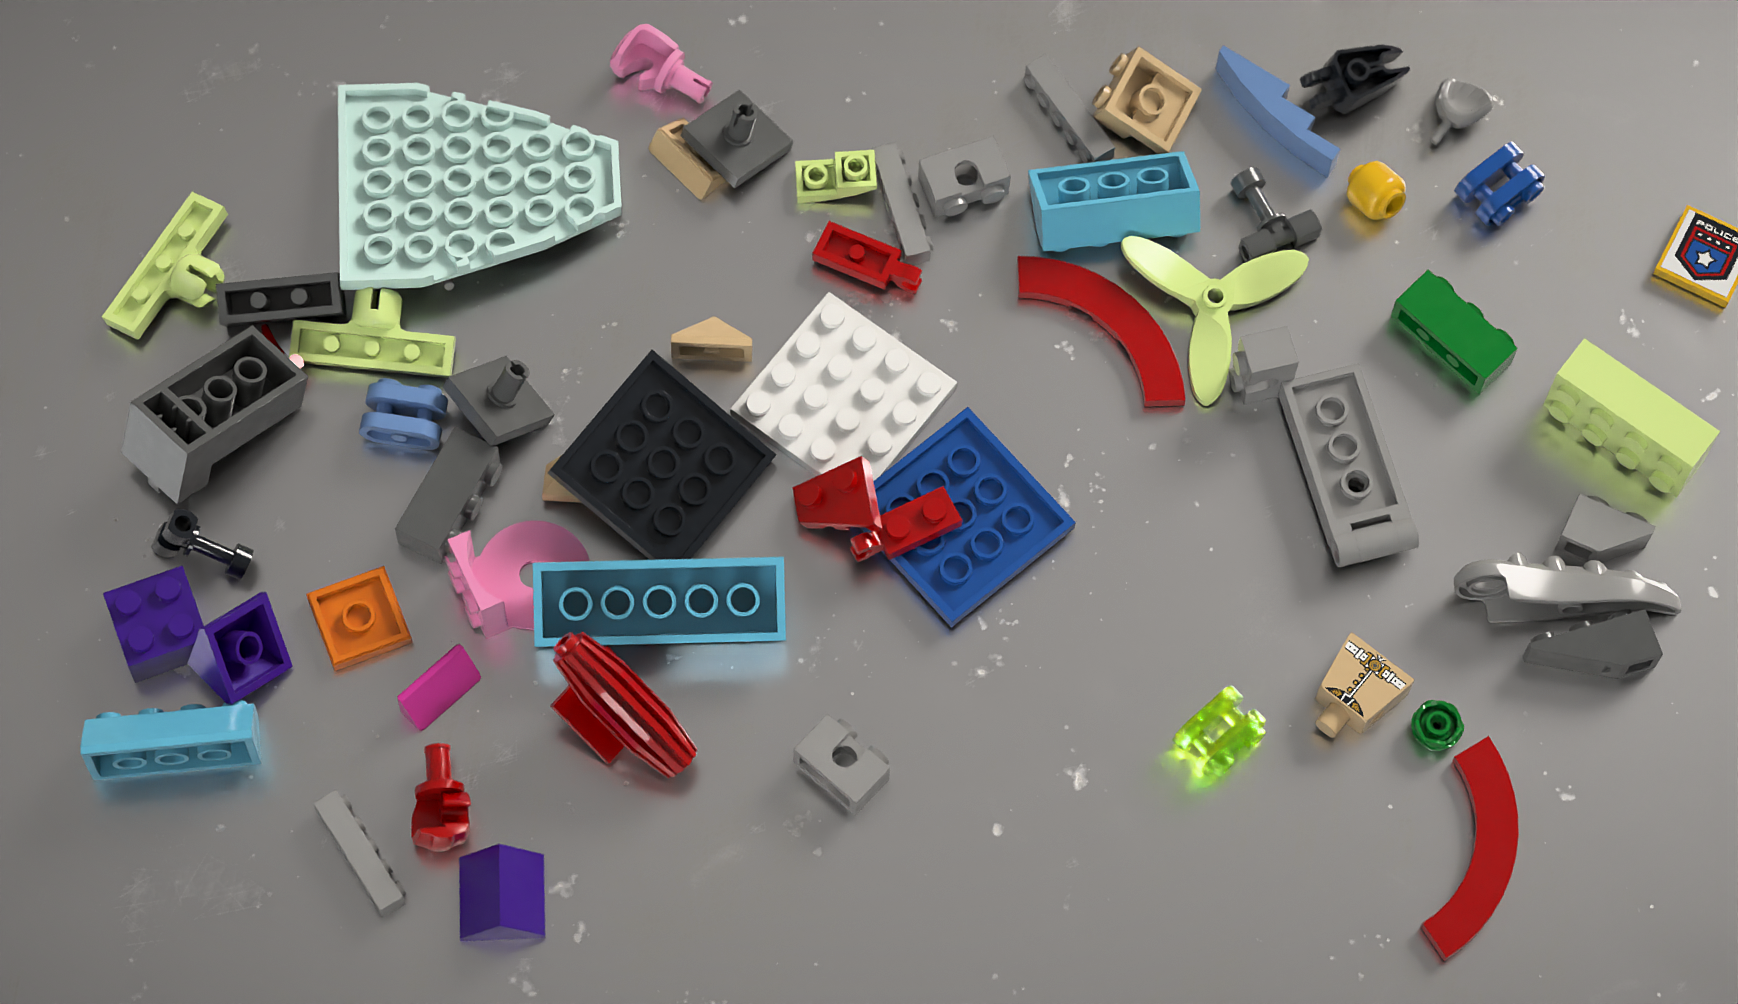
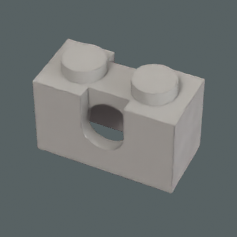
[918,136,1011,217]
[1229,326,1299,405]
[793,714,890,816]

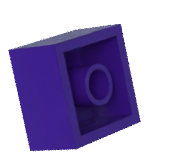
[103,565,204,683]

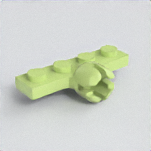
[102,192,228,340]
[289,287,456,378]

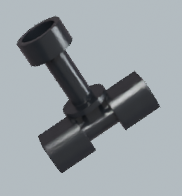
[151,509,254,580]

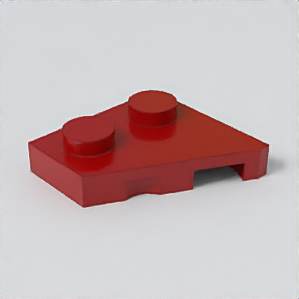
[792,456,882,532]

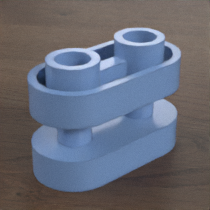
[359,378,448,450]

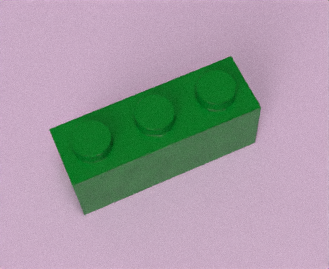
[1390,269,1518,395]

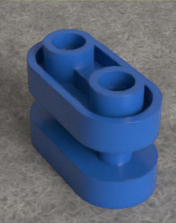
[1454,142,1545,226]

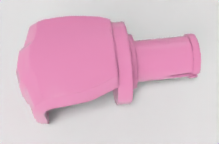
[610,24,713,104]

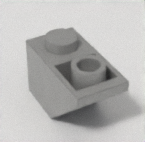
[1555,494,1656,563]

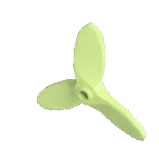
[1121,236,1309,406]

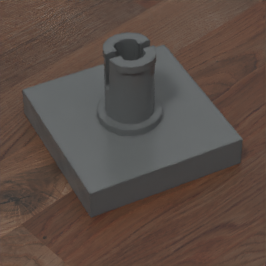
[681,89,793,188]
[442,356,555,447]

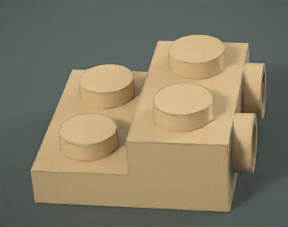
[1092,46,1202,154]

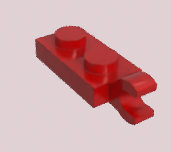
[812,221,922,294]
[850,486,962,562]

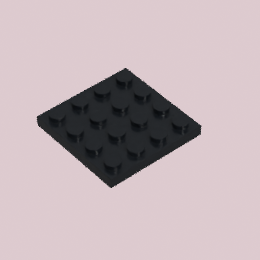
[547,349,777,560]

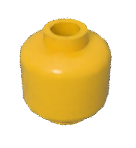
[1347,161,1406,220]

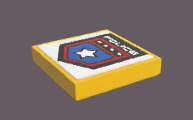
[1653,205,1738,308]

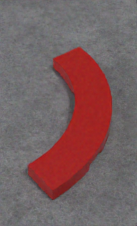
[1017,256,1186,406]
[1421,736,1519,962]

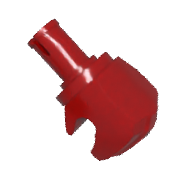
[411,743,471,852]

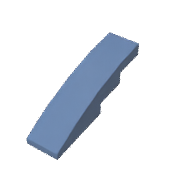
[1215,45,1340,178]

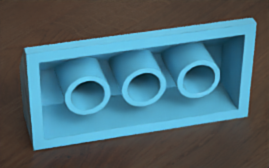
[1028,151,1200,252]
[80,700,262,781]

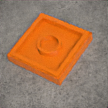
[306,566,413,671]

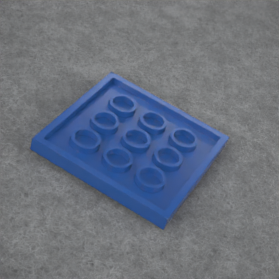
[860,407,1076,628]

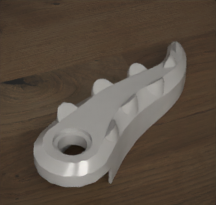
[1453,553,1681,623]

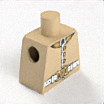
[1315,632,1414,738]

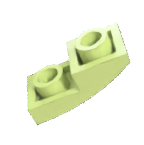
[795,150,877,204]

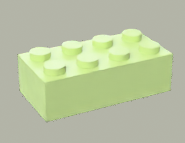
[1543,338,1720,498]

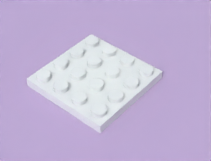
[730,292,957,481]

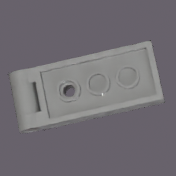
[1278,363,1419,567]

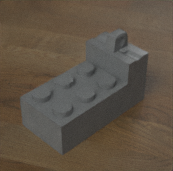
[121,325,308,505]

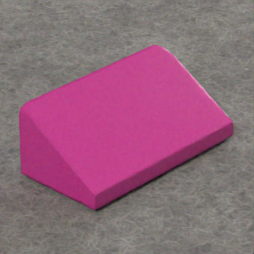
[397,643,481,731]

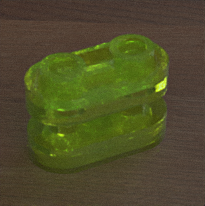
[1172,685,1267,777]

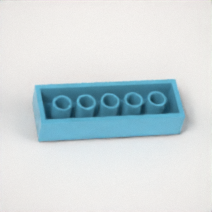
[533,556,786,647]

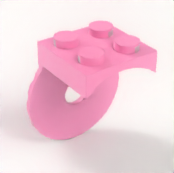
[445,520,590,639]

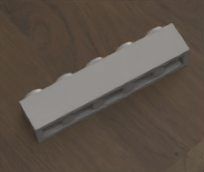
[1024,54,1115,163]
[871,142,933,265]
[314,790,406,918]

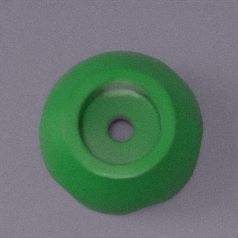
[1411,700,1464,751]

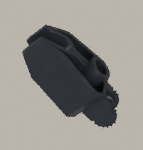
[1299,44,1410,114]

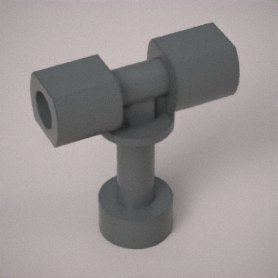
[1230,167,1322,262]

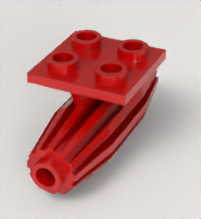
[550,632,698,778]

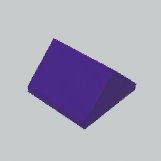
[187,592,293,705]
[459,844,546,941]

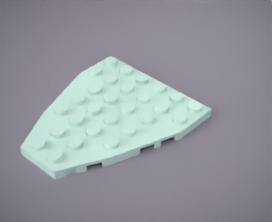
[338,83,621,290]

